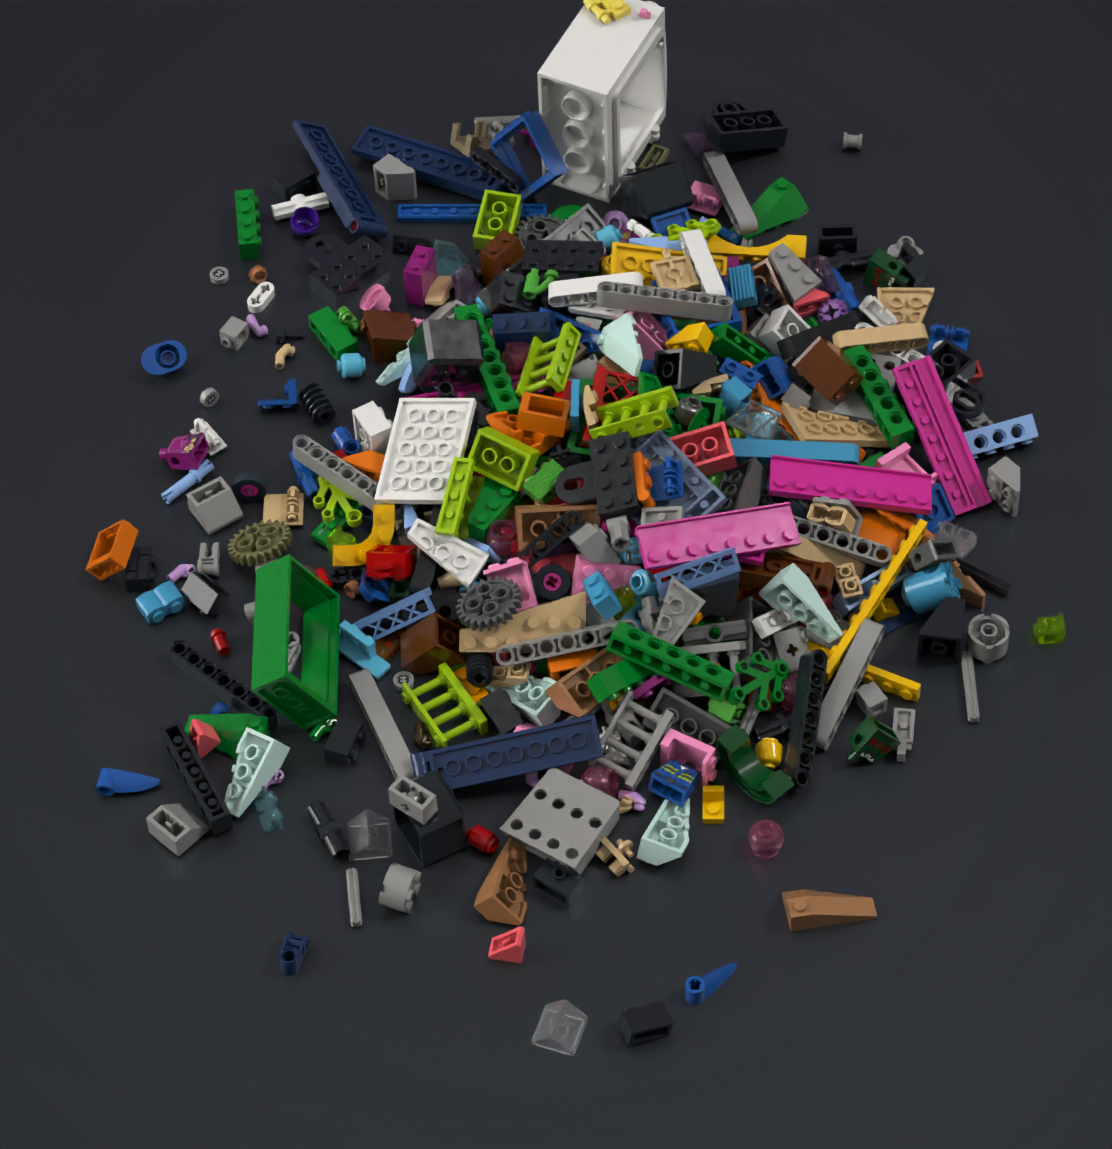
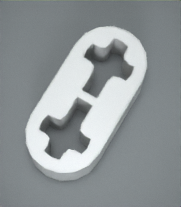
[247,282,275,313]

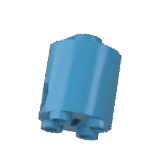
[902,561,962,615]

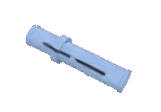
[161,459,214,504]

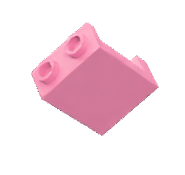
[874,442,938,485]
[483,557,538,612]
[660,728,718,786]

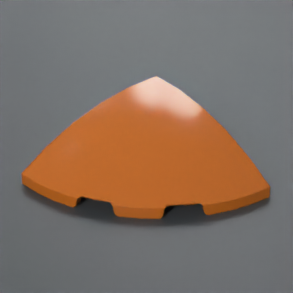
[486,411,571,456]
[858,508,907,568]

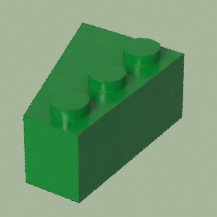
[467,477,522,545]

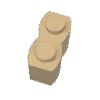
[807,503,856,534]

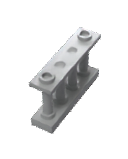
[671,641,746,698]
[588,690,675,791]

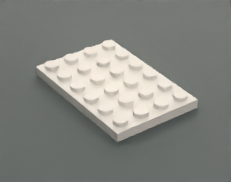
[374,398,477,504]

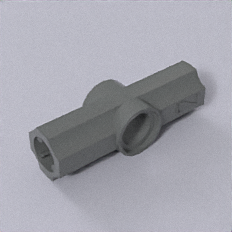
[682,619,747,647]

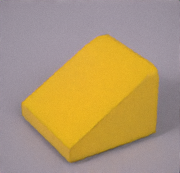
[873,598,900,621]

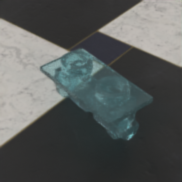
[254,786,283,831]

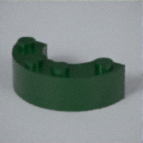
[717,724,795,804]

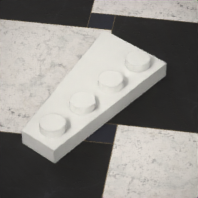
[407,518,489,588]

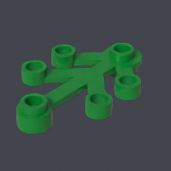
[726,652,789,712]

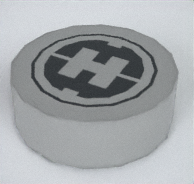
[209,267,229,285]
[200,388,219,407]
[393,671,414,692]

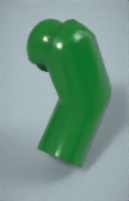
[309,718,337,742]

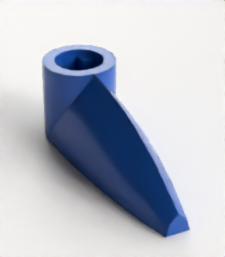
[96,768,160,796]
[685,962,737,1005]

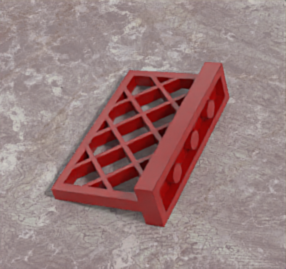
[580,365,638,448]

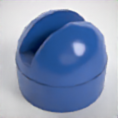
[211,700,229,714]

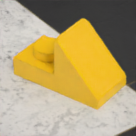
[702,786,724,824]

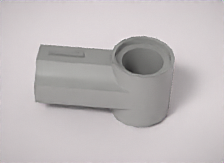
[606,515,631,552]

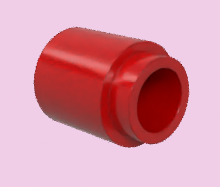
[467,825,500,854]

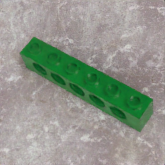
[843,344,916,449]
[606,620,735,703]

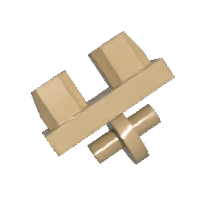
[596,837,635,877]

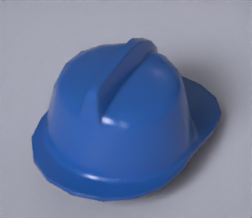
[141,340,187,375]
[359,570,392,603]

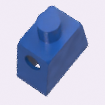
[751,355,793,400]

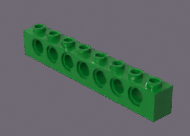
[454,304,521,415]

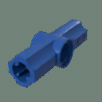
[822,267,860,313]
[331,426,363,456]
[289,450,320,501]

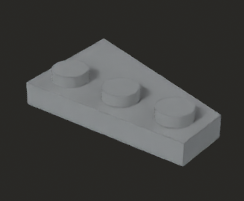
[768,243,822,305]
[653,577,706,645]

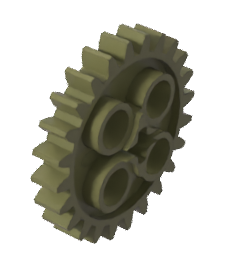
[227,519,293,566]

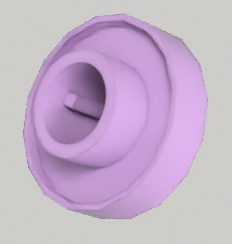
[603,210,629,232]

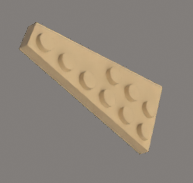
[877,287,935,370]
[780,402,909,448]
[459,591,586,653]

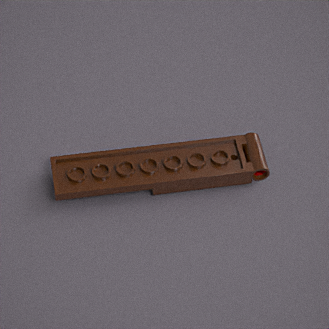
[706,552,836,598]

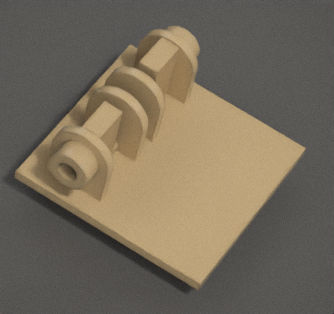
[263,486,304,526]

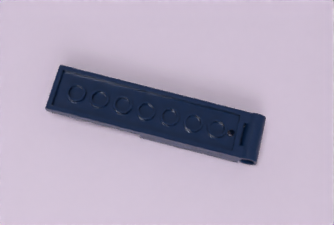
[292,120,388,238]
[351,125,507,201]
[410,714,604,792]

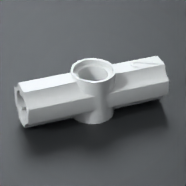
[271,192,329,221]

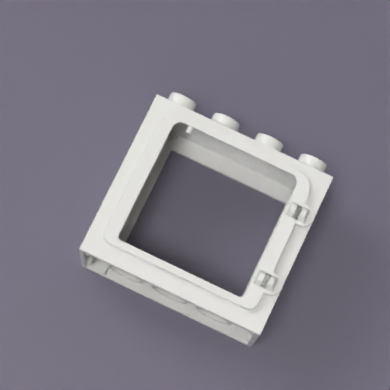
[537,0,667,203]

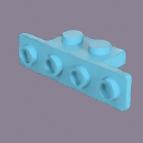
[339,620,391,680]

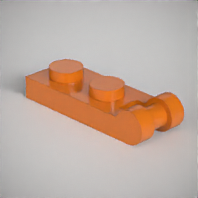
[633,451,655,508]

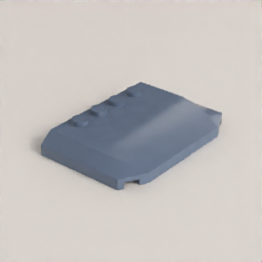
[631,430,728,526]

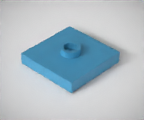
[570,379,584,433]

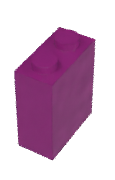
[403,245,438,307]

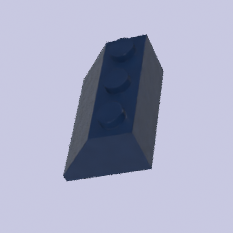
[492,311,556,355]

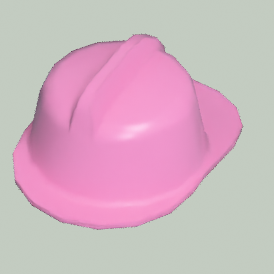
[359,284,392,312]

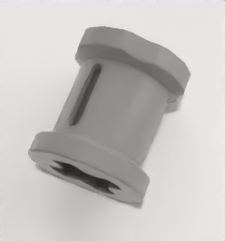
[843,132,862,150]

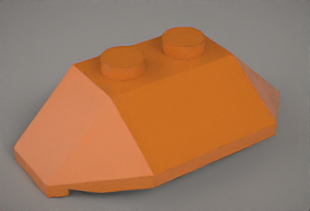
[342,450,385,483]

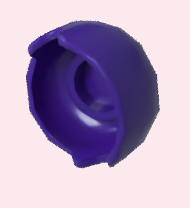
[290,206,319,237]

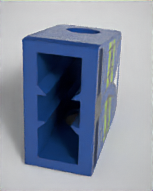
[648,760,698,808]

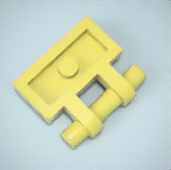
[583,0,631,24]

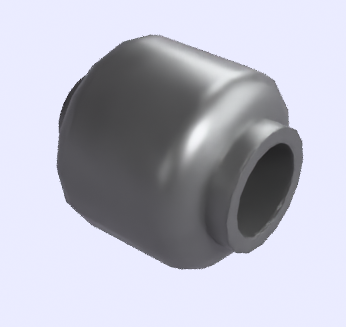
[674,396,703,427]

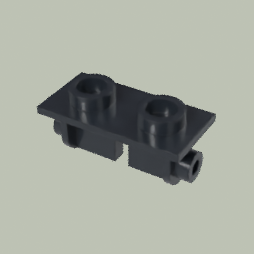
[393,235,433,255]

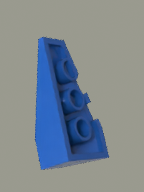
[539,307,602,353]

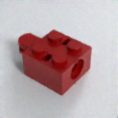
[366,544,418,581]

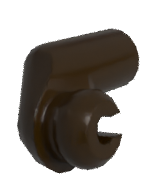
[413,721,433,749]

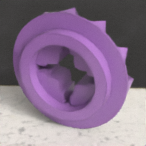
[817,298,848,324]

